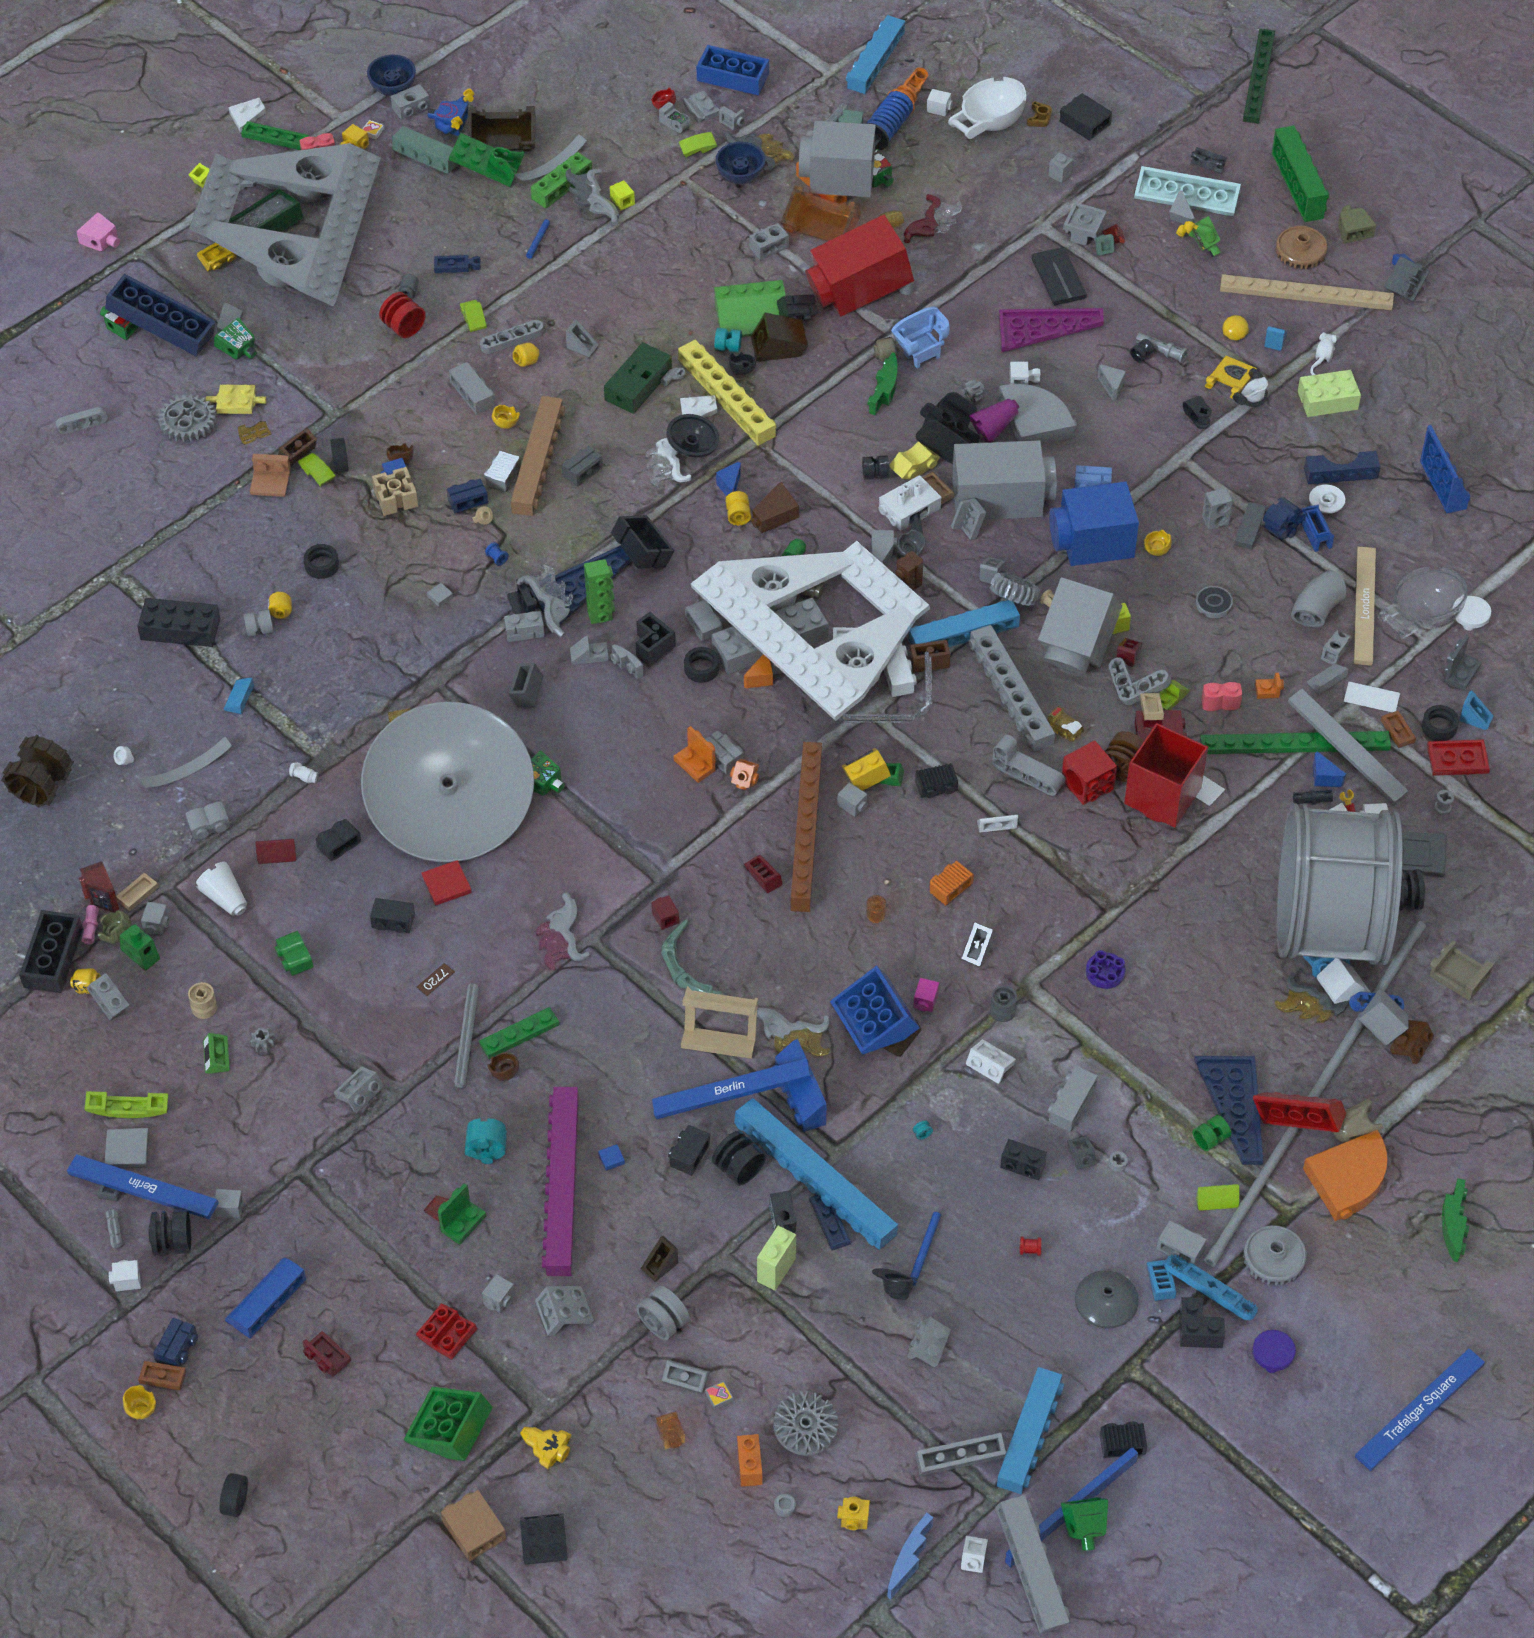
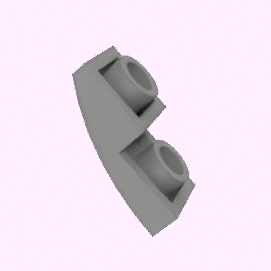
[611,644,643,679]

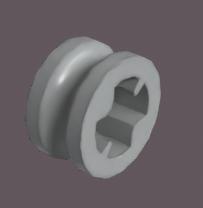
[1108,1151,1128,1172]

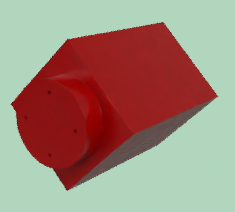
[805,215,914,317]

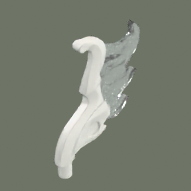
[645,438,691,488]

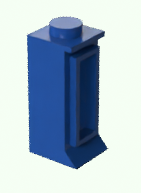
[1301,504,1334,552]

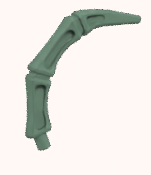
[661,919,722,995]

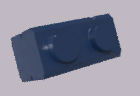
[446,478,488,513]
[153,1318,198,1367]

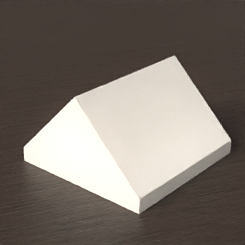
[1317,958,1371,1004]

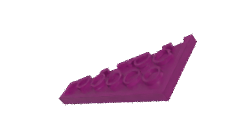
[999,308,1104,352]

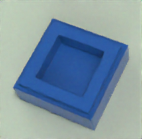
[598,1144,625,1171]

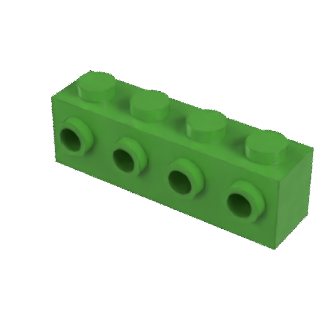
[531,152,592,208]
[584,559,615,624]

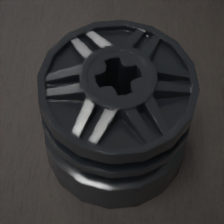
[1399,869,1425,911]
[712,1130,766,1186]
[149,1210,192,1256]

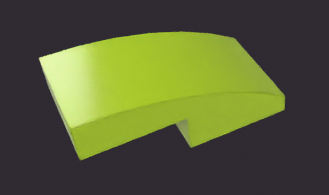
[679,132,717,158]
[298,453,336,487]

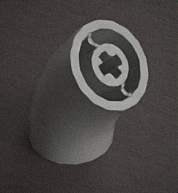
[1291,570,1346,627]

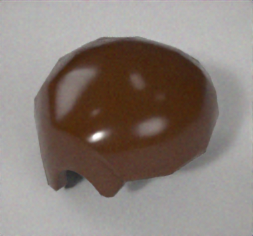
[386,443,414,465]
[487,1052,519,1081]

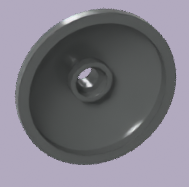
[1075,1271,1138,1328]

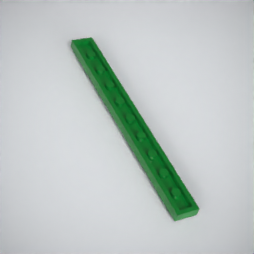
[1200,731,1391,754]

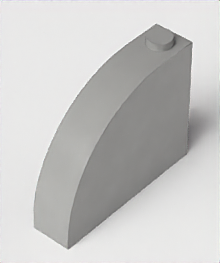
[999,384,1077,444]

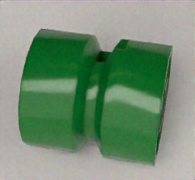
[1192,1115,1231,1152]

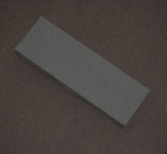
[1234,502,1266,549]

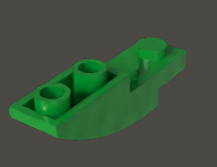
[867,352,898,415]
[1442,1178,1470,1262]

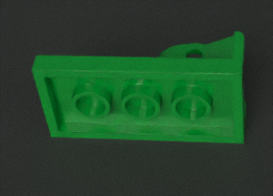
[448,133,525,187]

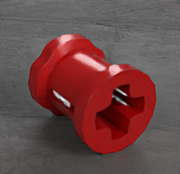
[1020,1236,1042,1256]

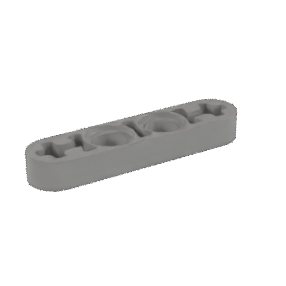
[480,320,544,354]

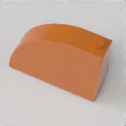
[1303,1130,1387,1221]

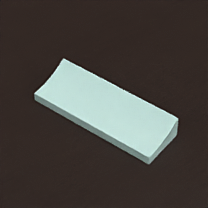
[1134,166,1241,217]

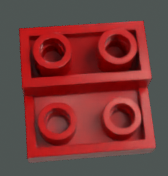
[416,1303,477,1360]

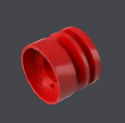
[379,292,426,339]

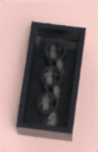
[137,598,221,647]
[19,910,83,993]

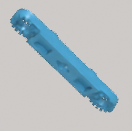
[1165,1254,1258,1320]

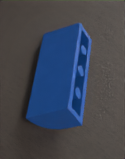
[225,1258,306,1339]

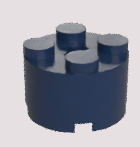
[1263,497,1306,540]

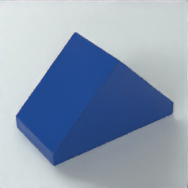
[716,462,741,496]
[1313,751,1346,787]

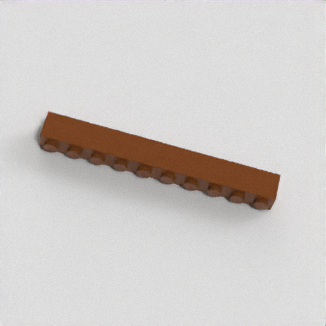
[791,742,822,912]

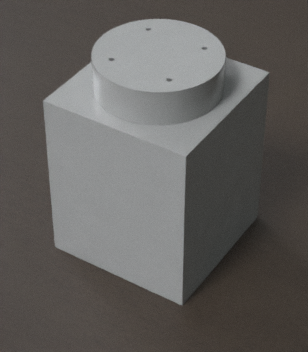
[799,121,876,197]
[1038,577,1122,675]

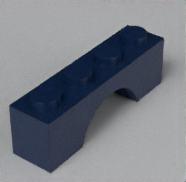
[1304,451,1381,484]

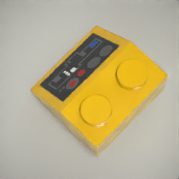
[842,748,891,791]

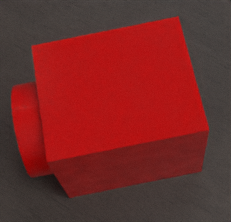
[1124,723,1208,828]

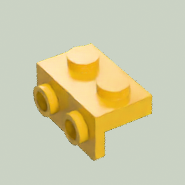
[197,243,236,271]

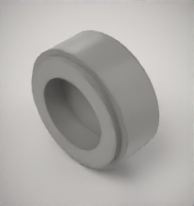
[774,1494,796,1517]

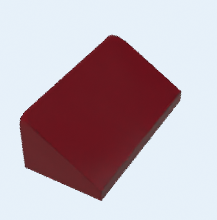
[255,839,296,864]

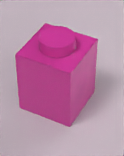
[913,978,939,1012]

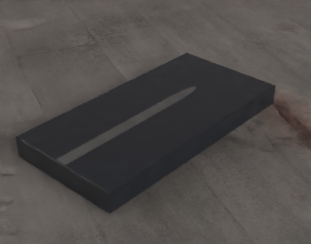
[1031,247,1087,306]

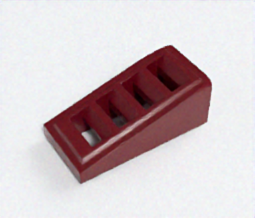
[744,855,783,893]

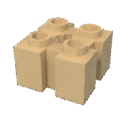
[372,467,418,516]

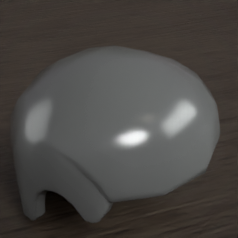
[897,529,926,557]

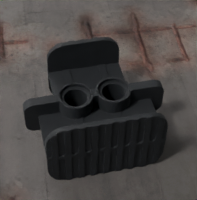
[916,392,980,464]

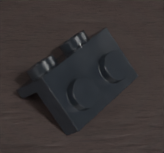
[507,579,537,614]

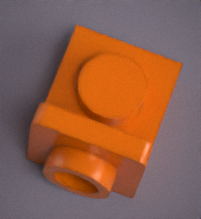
[1255,673,1284,699]

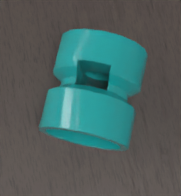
[714,328,742,353]

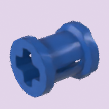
[485,542,509,566]

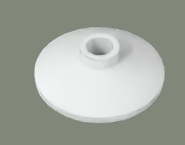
[1309,485,1345,513]

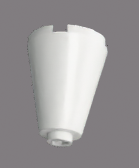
[196,862,247,916]

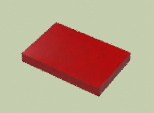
[1427,739,1490,776]

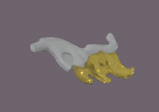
[757,1008,830,1056]

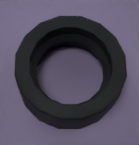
[330,438,349,473]
[304,544,339,579]
[684,647,719,683]
[1421,705,1459,741]
[219,1473,248,1517]

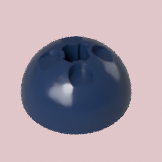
[367,54,416,96]
[715,142,765,184]

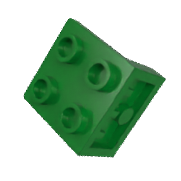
[438,1183,486,1245]

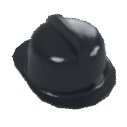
[872,1268,918,1300]

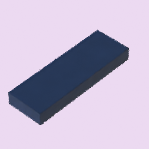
[809,1195,851,1251]

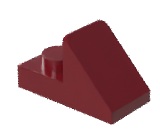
[1116,638,1143,667]

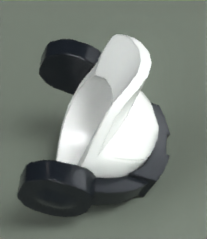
[1232,368,1268,407]

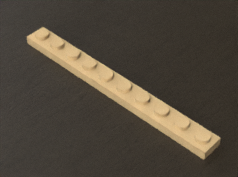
[1220,274,1394,310]

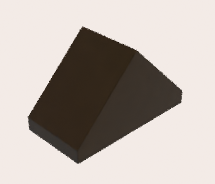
[641,1236,678,1282]

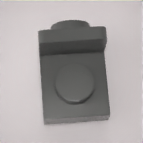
[1067,1135,1096,1170]

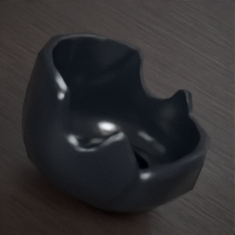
[728,352,756,375]

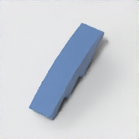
[887,1513,933,1599]

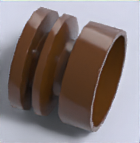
[1105,731,1144,782]

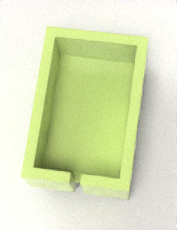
[1298,370,1361,417]

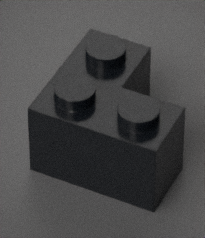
[635,612,676,666]
[1179,1297,1225,1348]

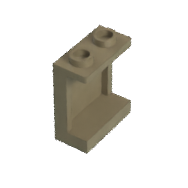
[1429,940,1494,1001]

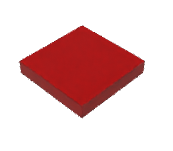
[421,860,472,906]

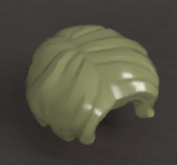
[98,910,132,944]

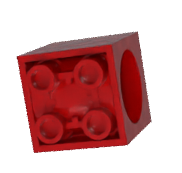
[1062,740,1117,805]

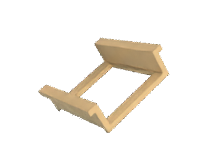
[681,986,758,1059]

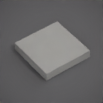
[105,1128,149,1168]

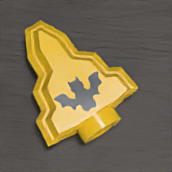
[520,1427,571,1469]

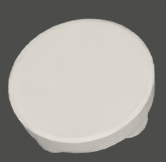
[1453,596,1491,631]

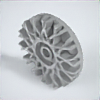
[1243,1225,1307,1286]
[773,1391,838,1455]

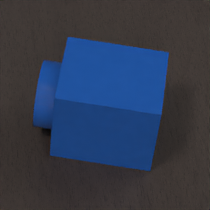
[1049,481,1139,566]

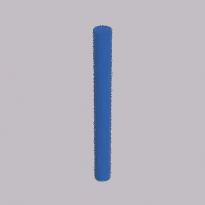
[910,1212,941,1286]

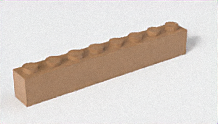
[511,396,566,516]

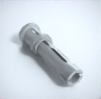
[1136,332,1188,363]

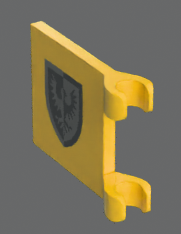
[1205,356,1257,399]

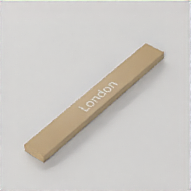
[1353,547,1376,666]

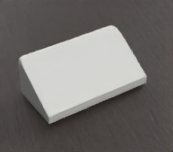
[977,815,1018,832]

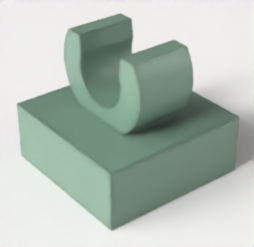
[1095,234,1115,256]

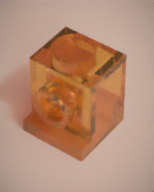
[656,1411,685,1449]

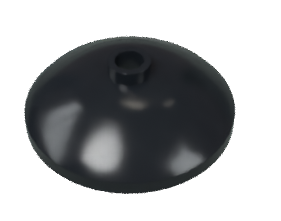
[666,414,719,458]

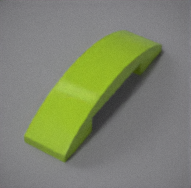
[85,1091,168,1118]

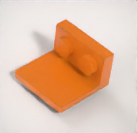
[673,726,716,783]

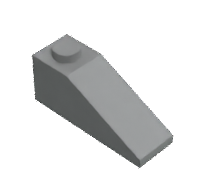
[871,530,897,566]

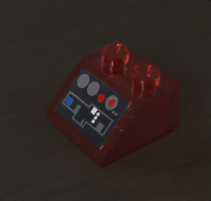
[79,861,119,913]

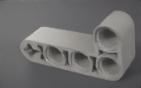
[992,735,1066,796]

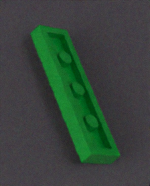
[241,121,309,150]
[479,1007,559,1059]

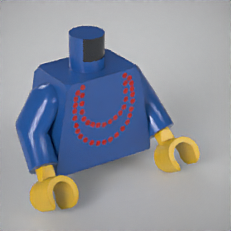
[428,88,475,136]

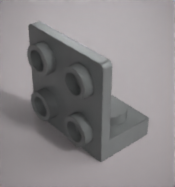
[1444,635,1482,691]

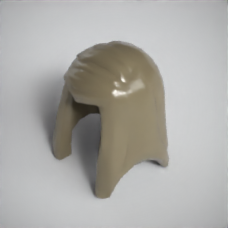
[1333,1098,1383,1143]

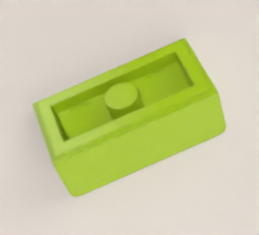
[1196,1184,1239,1211]

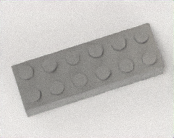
[712,598,828,674]

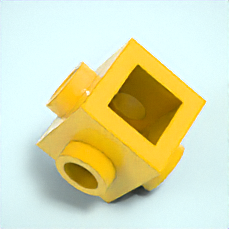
[837,1497,870,1530]

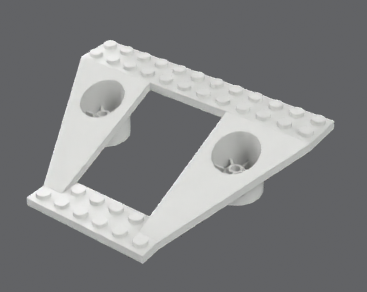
[691,541,930,721]

